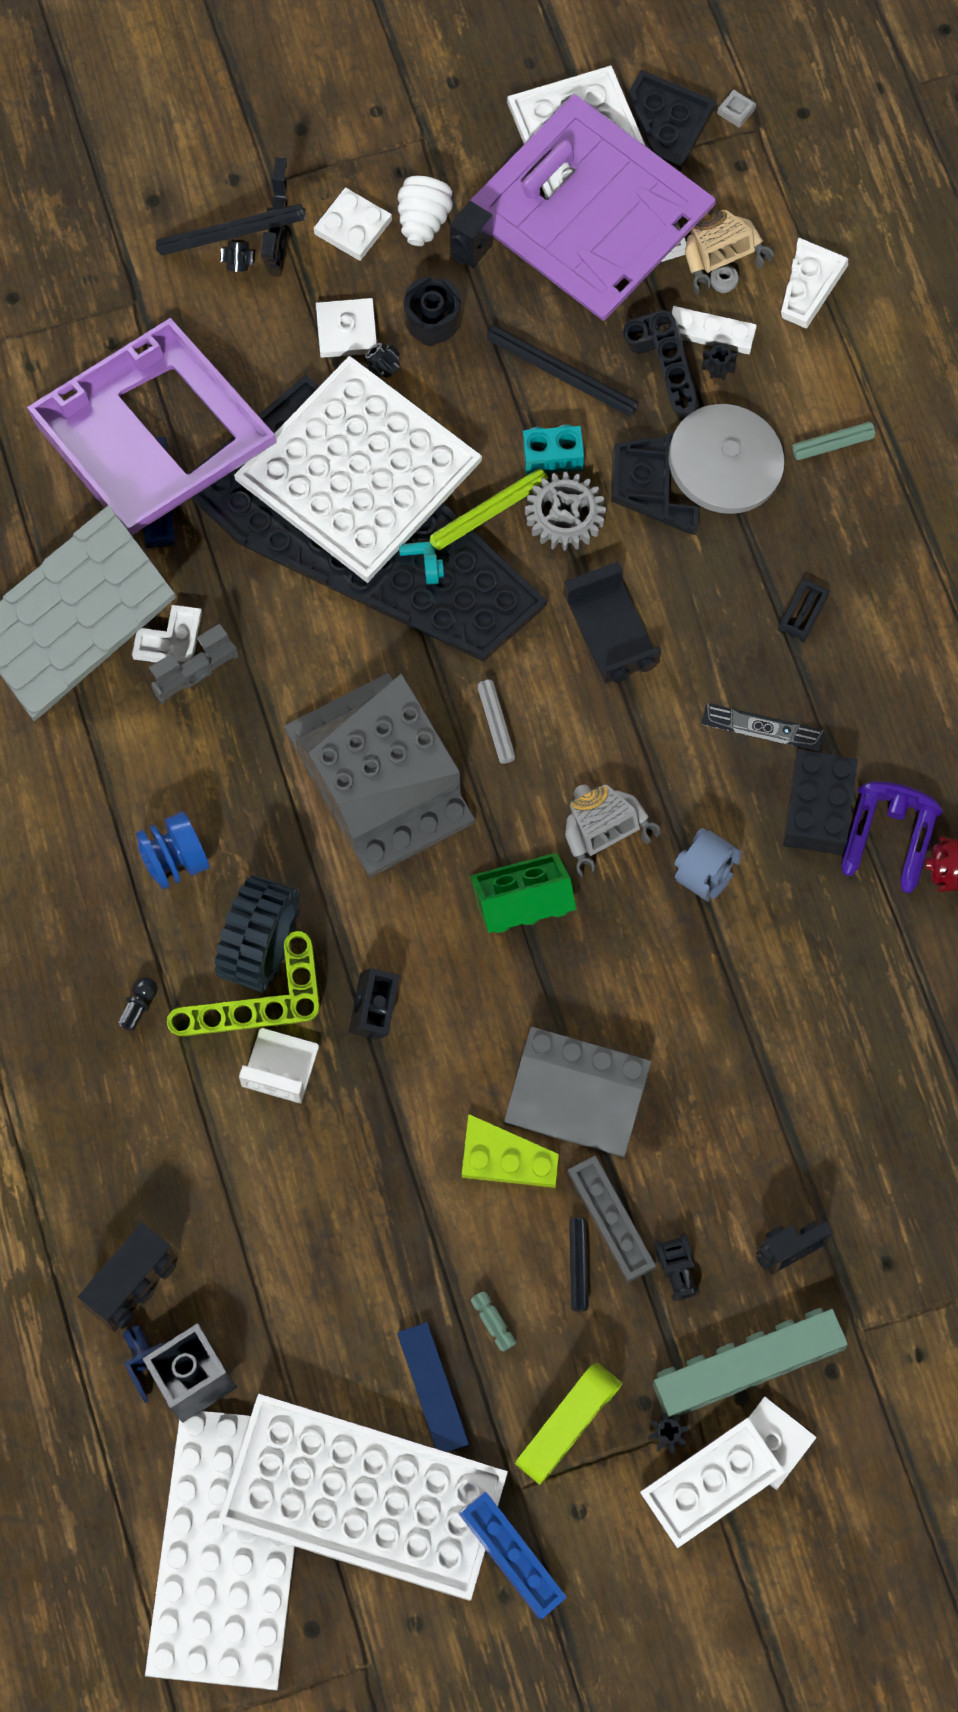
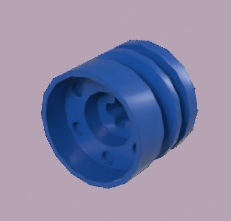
[135,811,210,890]

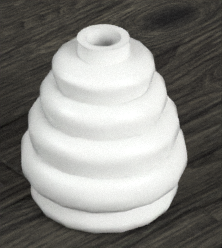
[398,176,453,246]

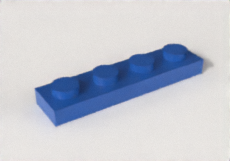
[458,1492,567,1619]

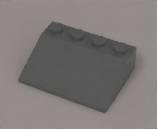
[504,1027,651,1158]

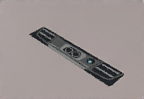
[702,703,824,751]

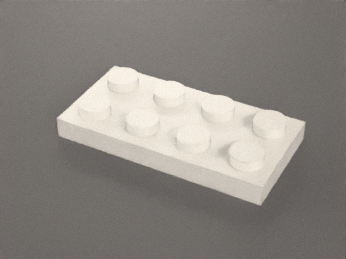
[640,1418,786,1548]

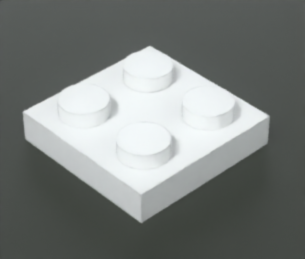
[314,187,392,261]

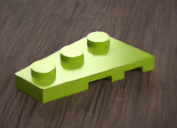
[462,1114,559,1188]

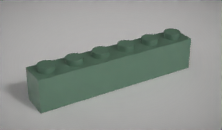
[652,1308,848,1419]

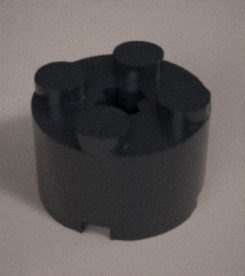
[404,276,461,346]

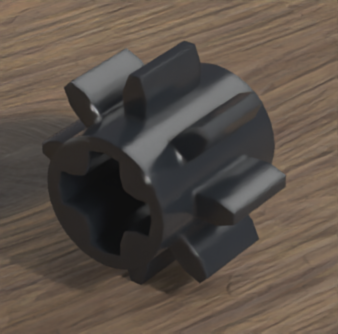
[220,239,255,272]
[365,343,400,378]
[702,343,737,380]
[648,1413,689,1455]

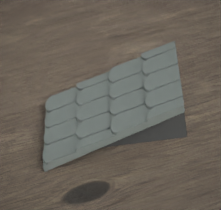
[0,505,176,722]

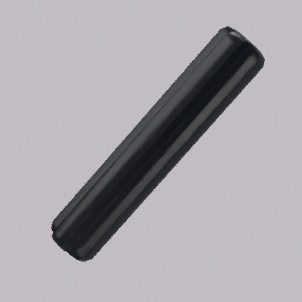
[569,1217,589,1312]

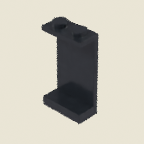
[563,561,661,684]

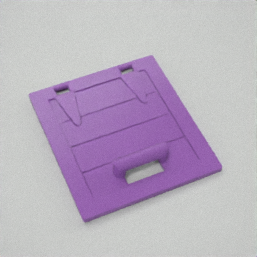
[463,94,716,321]

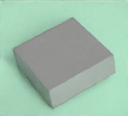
[717,89,756,128]

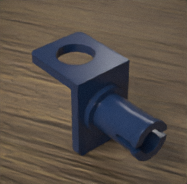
[122,1325,164,1403]

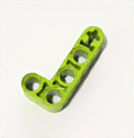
[515,1362,623,1485]

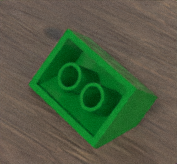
[470,853,577,933]

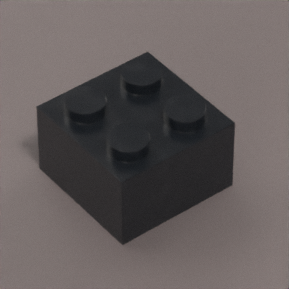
[142,1323,238,1423]

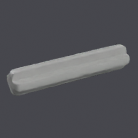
[478,680,515,764]

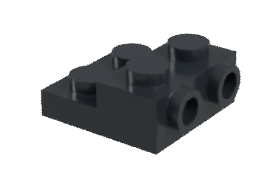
[755,1221,833,1275]

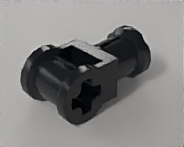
[654,1233,700,1301]

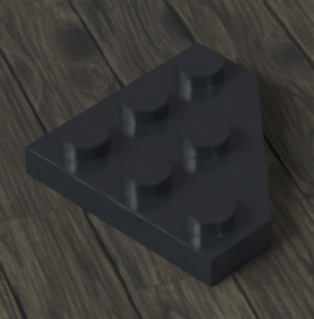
[629,70,716,172]

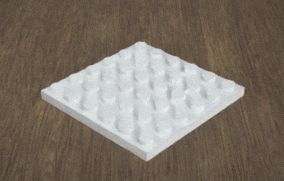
[235,356,482,583]

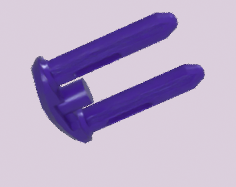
[841,781,942,893]

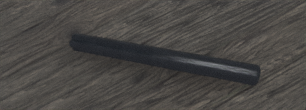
[156,204,306,255]
[487,325,639,417]

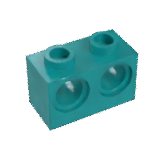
[523,424,584,475]

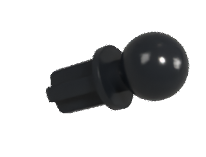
[119,977,158,1031]

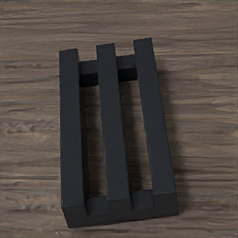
[778,579,830,643]

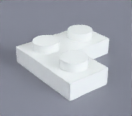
[132,605,202,665]

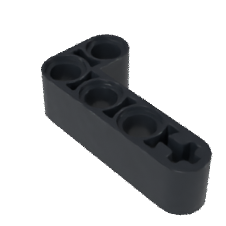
[622,311,700,422]

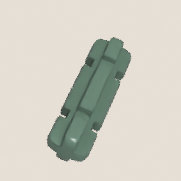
[471,1291,516,1351]

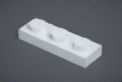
[667,306,757,355]

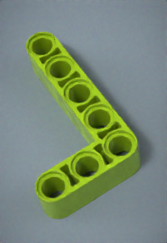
[167,931,320,1036]

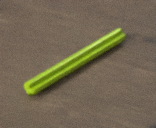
[429,469,548,550]

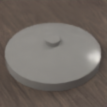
[668,404,784,514]

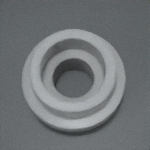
[710,265,739,293]

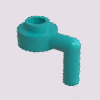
[399,542,444,584]

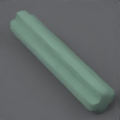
[792,422,876,460]

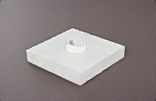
[316,298,377,358]
[748,1397,817,1490]

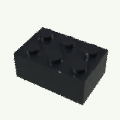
[783,749,858,855]
[78,1222,177,1333]

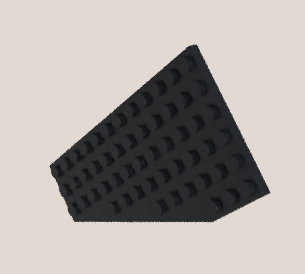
[189,375,547,662]

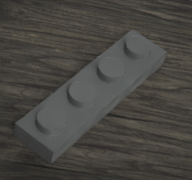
[567,1156,656,1283]

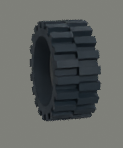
[214,874,301,992]

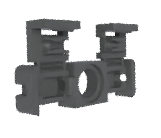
[149,623,238,704]

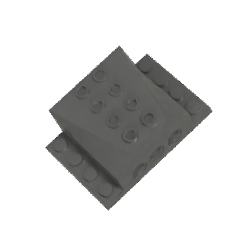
[284,673,475,878]

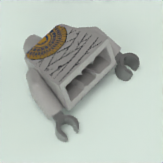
[565,784,660,878]

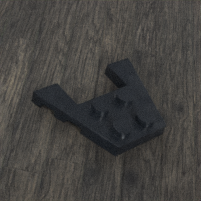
[261,157,288,277]
[611,432,699,535]

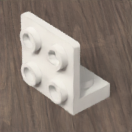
[239,1028,319,1104]

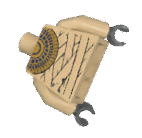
[685,210,773,295]

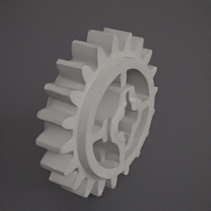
[525,472,606,551]

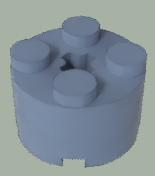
[675,828,742,902]

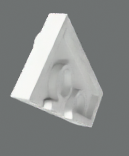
[781,238,848,329]

